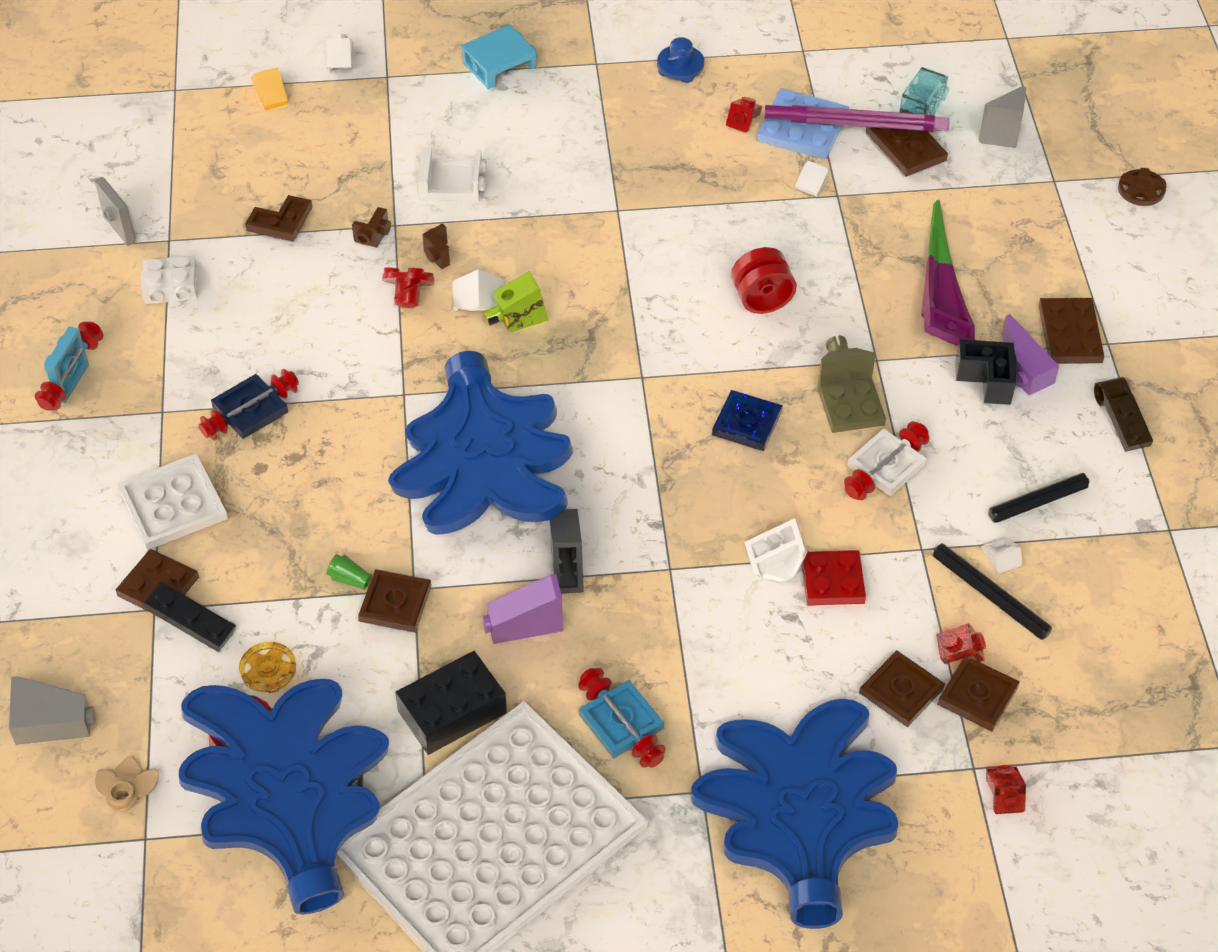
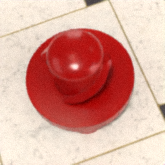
[382,267,435,308]

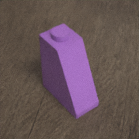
[483,574,563,644]

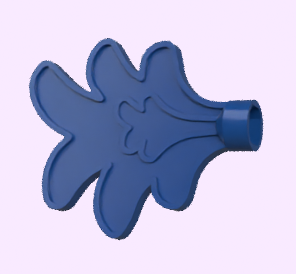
[388,351,573,535]
[179,679,389,915]
[691,699,898,929]

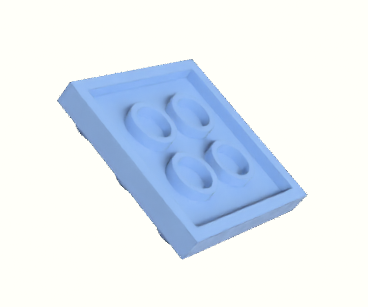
[757,88,849,160]

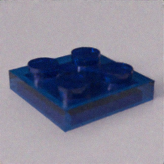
[712,390,783,451]

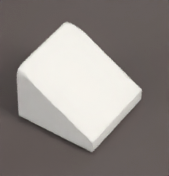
[795,161,829,197]
[981,537,1023,573]

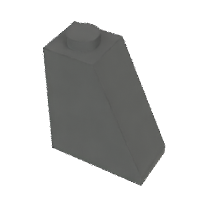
[549,509,584,594]

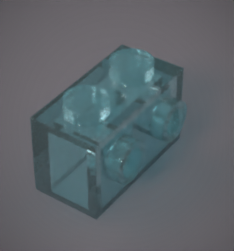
[899,67,949,115]

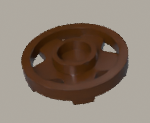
[1118,167,1166,206]

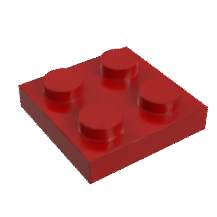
[802,550,866,606]

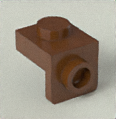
[352,207,391,248]
[422,224,450,269]

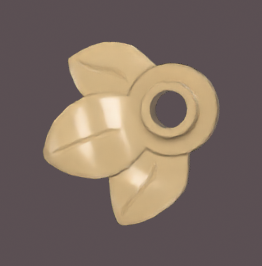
[95,756,159,812]

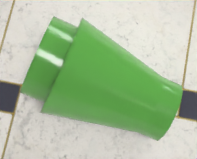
[326,554,372,590]

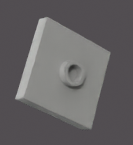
[94,177,136,246]

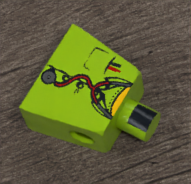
[483,271,548,332]

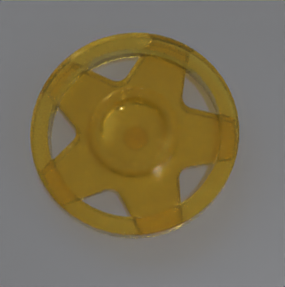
[239,642,296,694]

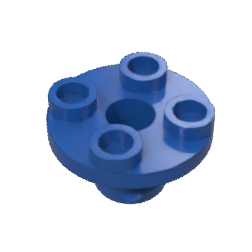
[657,37,704,83]

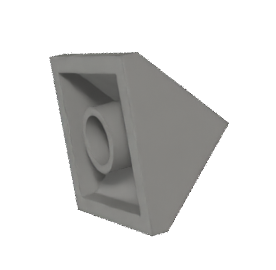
[978,86,1026,148]

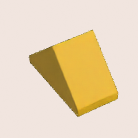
[251,67,288,110]

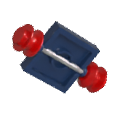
[199,369,299,440]

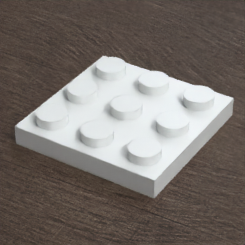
[117,453,228,550]

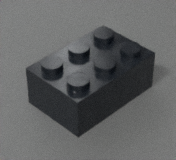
[395,650,507,755]

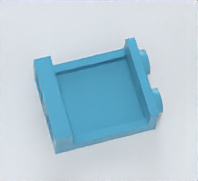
[462,25,537,89]

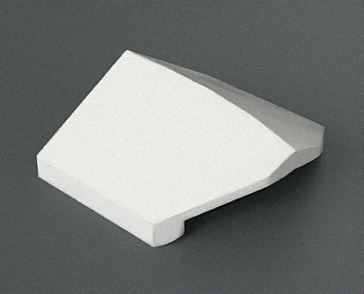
[453,269,505,311]
[744,518,807,582]

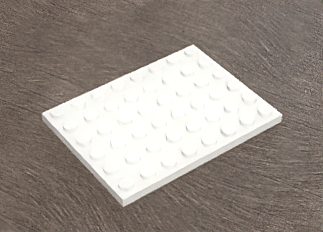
[336,701,648,952]

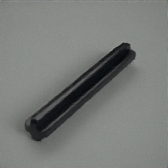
[988,473,1090,523]

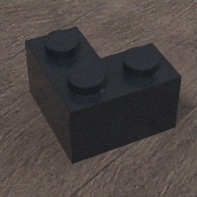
[955,339,1016,405]

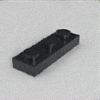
[144,582,236,652]

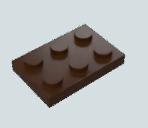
[866,109,948,177]
[1038,298,1105,364]

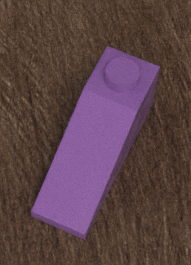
[1002,314,1059,396]

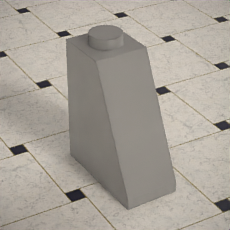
[9,676,95,745]

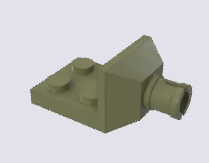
[817,335,886,433]

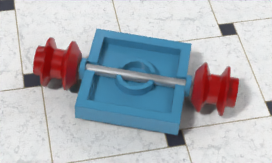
[578,668,666,768]

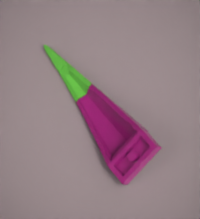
[921,200,975,346]

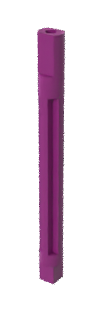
[764,105,950,132]

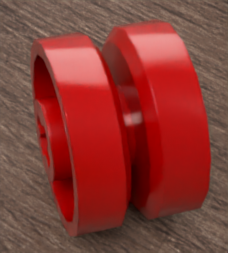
[731,247,797,314]

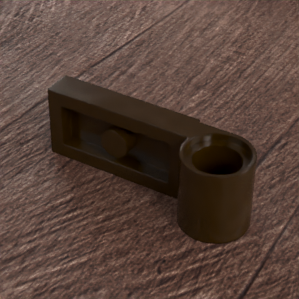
[1094,377,1153,452]

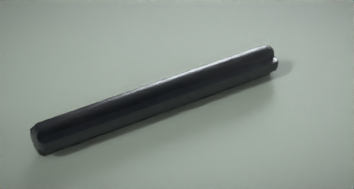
[933,543,1052,640]

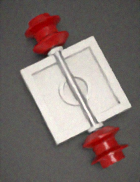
[844,421,930,500]

